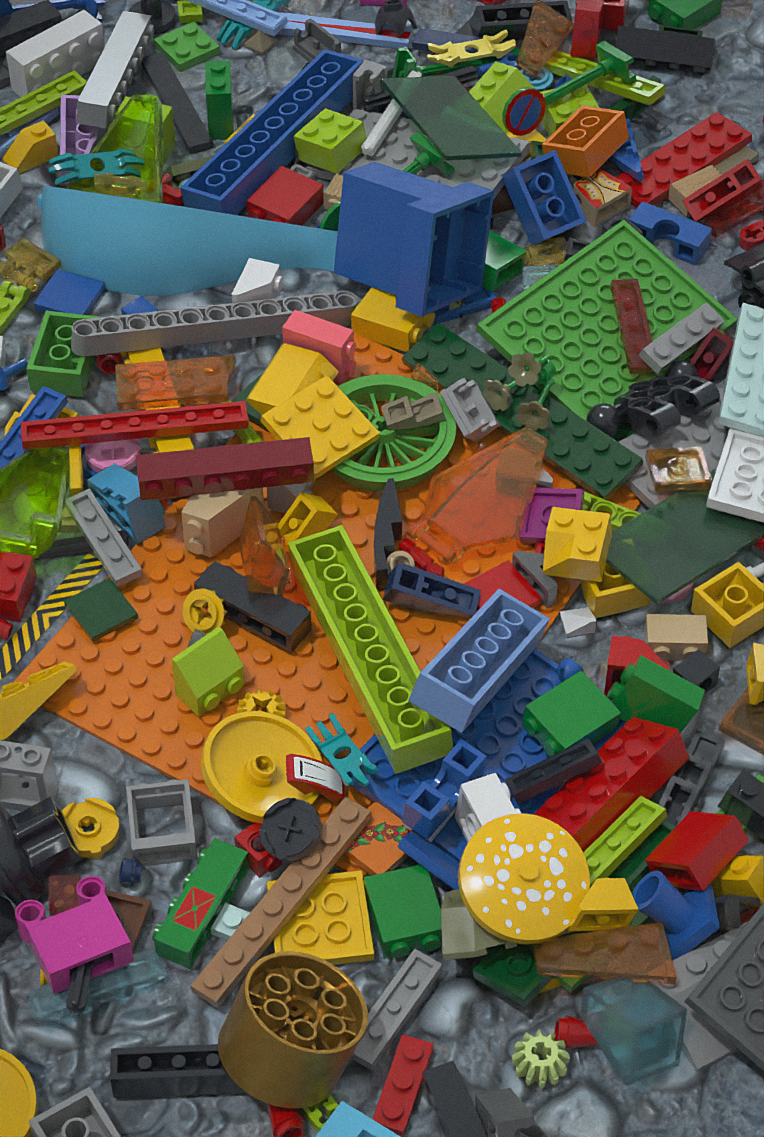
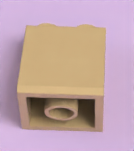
[181,488,265,557]

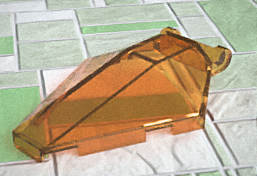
[407,426,549,566]

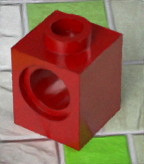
[234,822,282,878]

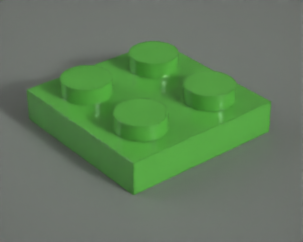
[154,21,220,72]

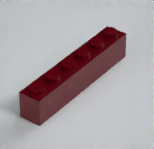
[136,437,314,500]

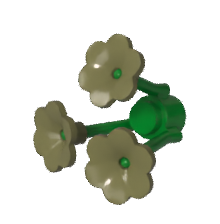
[483,352,556,431]

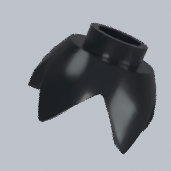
[375,0,417,36]

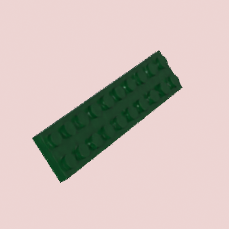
[402,323,644,500]

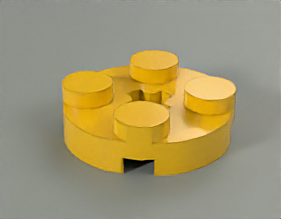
[62,798,120,860]

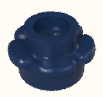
[119,856,142,887]

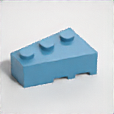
[87,463,166,544]

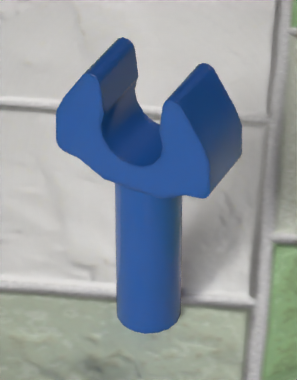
[477,52,522,76]
[0,359,28,391]

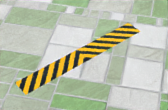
[0,553,103,681]

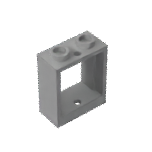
[0,740,59,811]
[126,779,197,866]

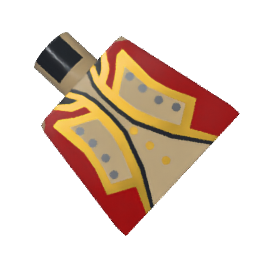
[570,170,632,227]

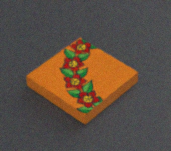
[344,801,410,875]

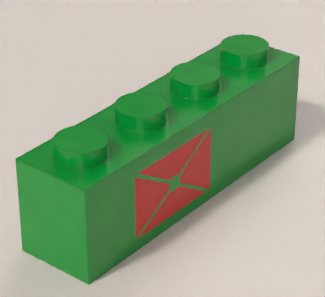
[152,838,250,970]

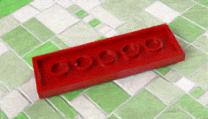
[616,112,752,208]

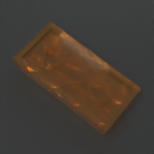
[115,356,229,411]

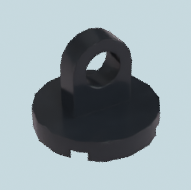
[128,0,176,34]
[259,798,323,862]

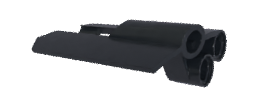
[724,243,764,309]

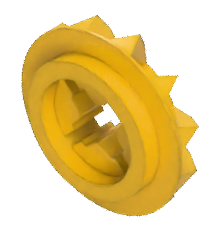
[182,588,227,634]
[237,688,286,718]

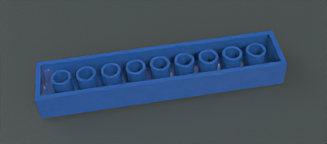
[180,49,364,215]

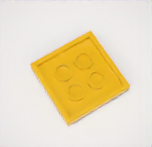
[260,375,380,480]
[266,870,374,965]

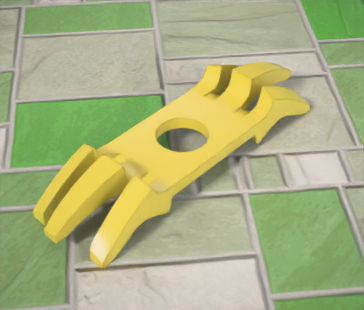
[427,30,516,67]

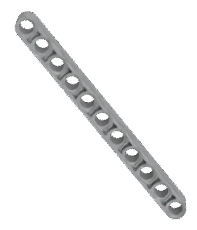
[71,291,358,356]

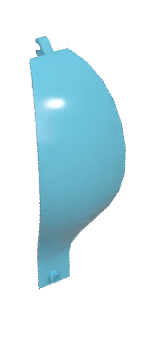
[37,186,338,296]

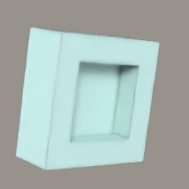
[211,903,250,941]

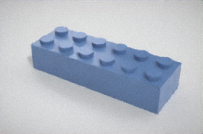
[408,589,550,733]

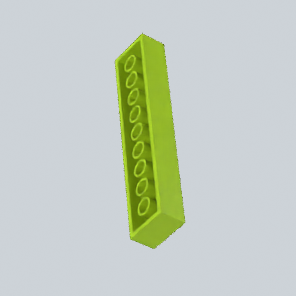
[288,525,453,774]

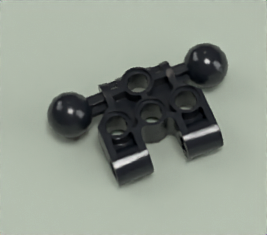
[586,360,720,437]

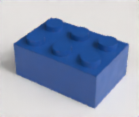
[501,150,587,246]

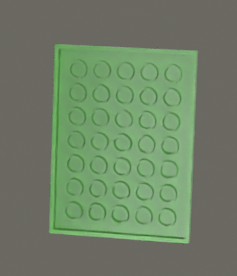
[476,220,738,420]

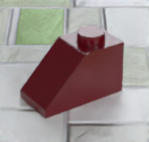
[690,327,734,382]

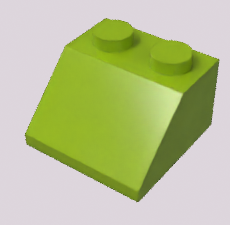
[172,626,245,717]

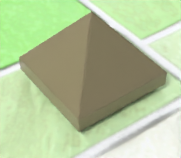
[244,30,277,55]

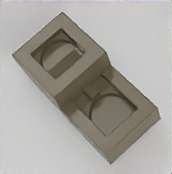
[381,393,446,429]

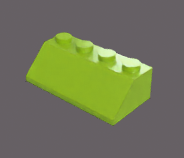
[453,61,534,136]

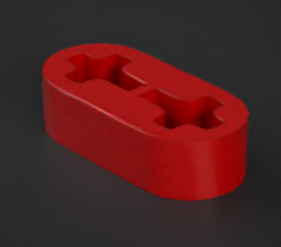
[739,219,764,251]

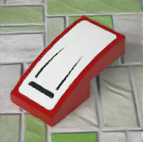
[286,754,344,803]

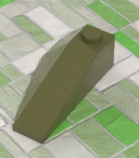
[441,889,574,960]

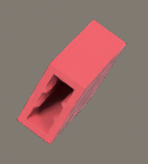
[282,310,356,385]

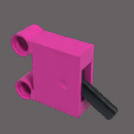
[15,876,134,1014]

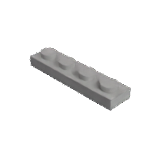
[638,302,725,374]
[64,488,143,587]
[351,949,442,1071]

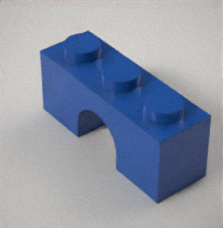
[629,201,712,266]
[402,739,487,839]

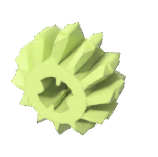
[512,1029,570,1090]

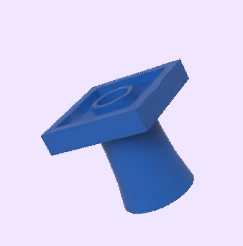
[632,871,720,963]

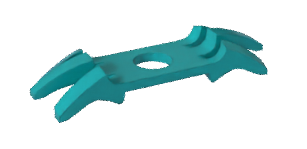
[216,0,291,51]
[48,148,144,185]
[304,713,378,786]

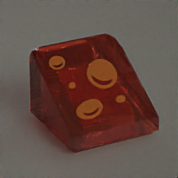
[48,874,81,915]

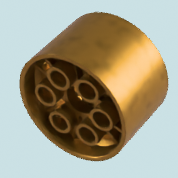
[218,951,368,1108]

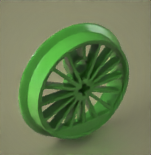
[331,374,456,491]

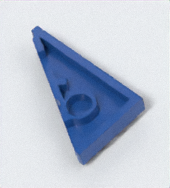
[607,118,644,181]

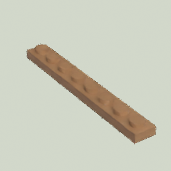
[190,797,372,1008]

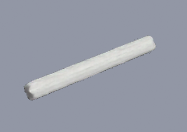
[361,70,422,156]

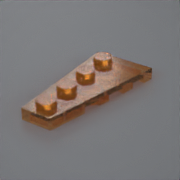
[532,922,677,985]

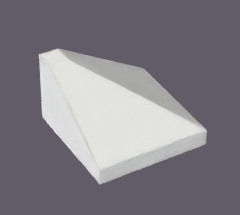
[560,607,596,637]

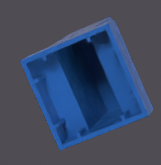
[334,162,494,317]

